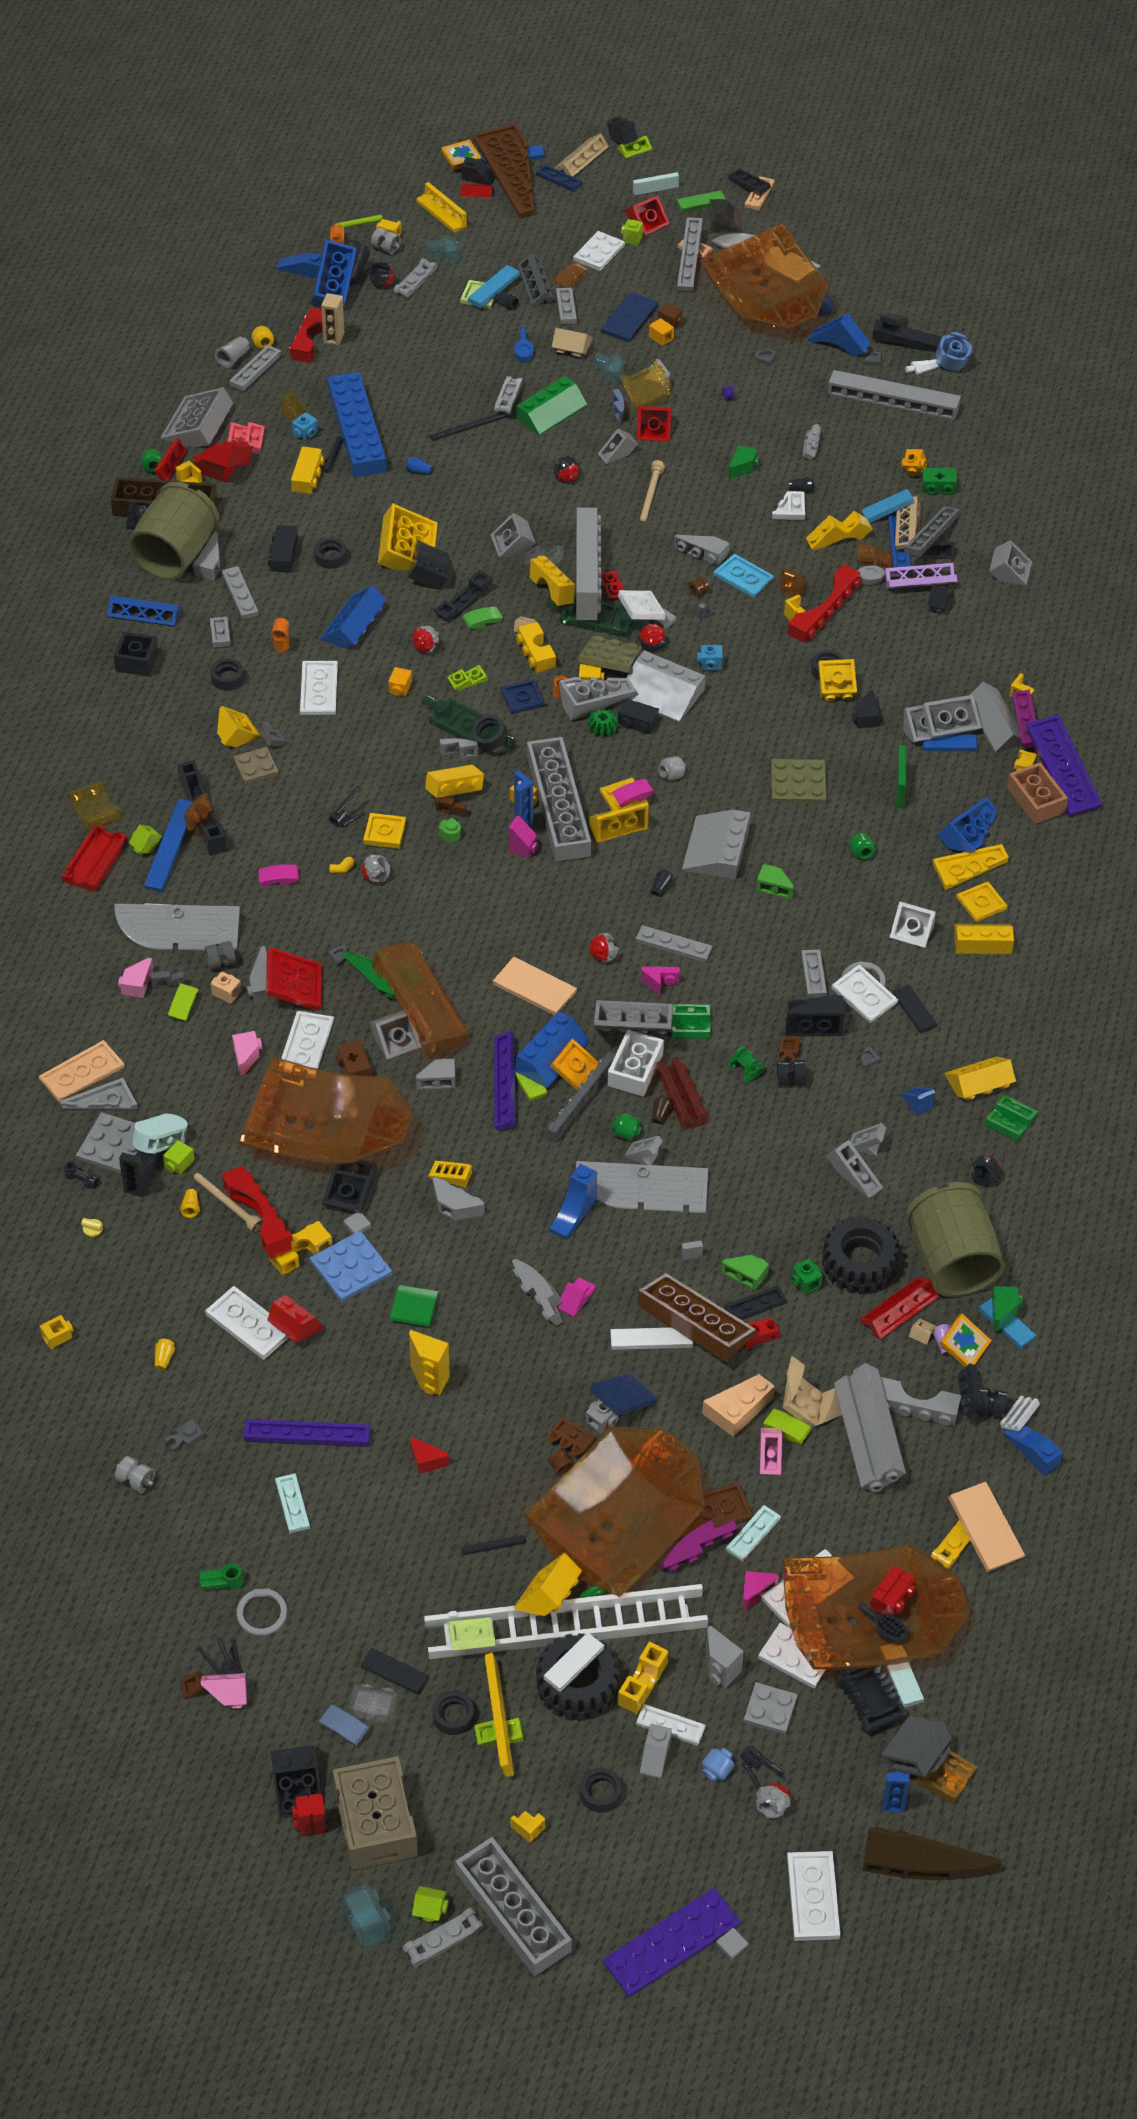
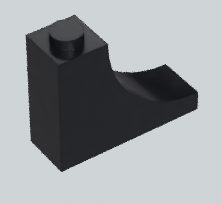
[119,1150,160,1198]

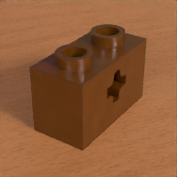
[335,1040,372,1085]

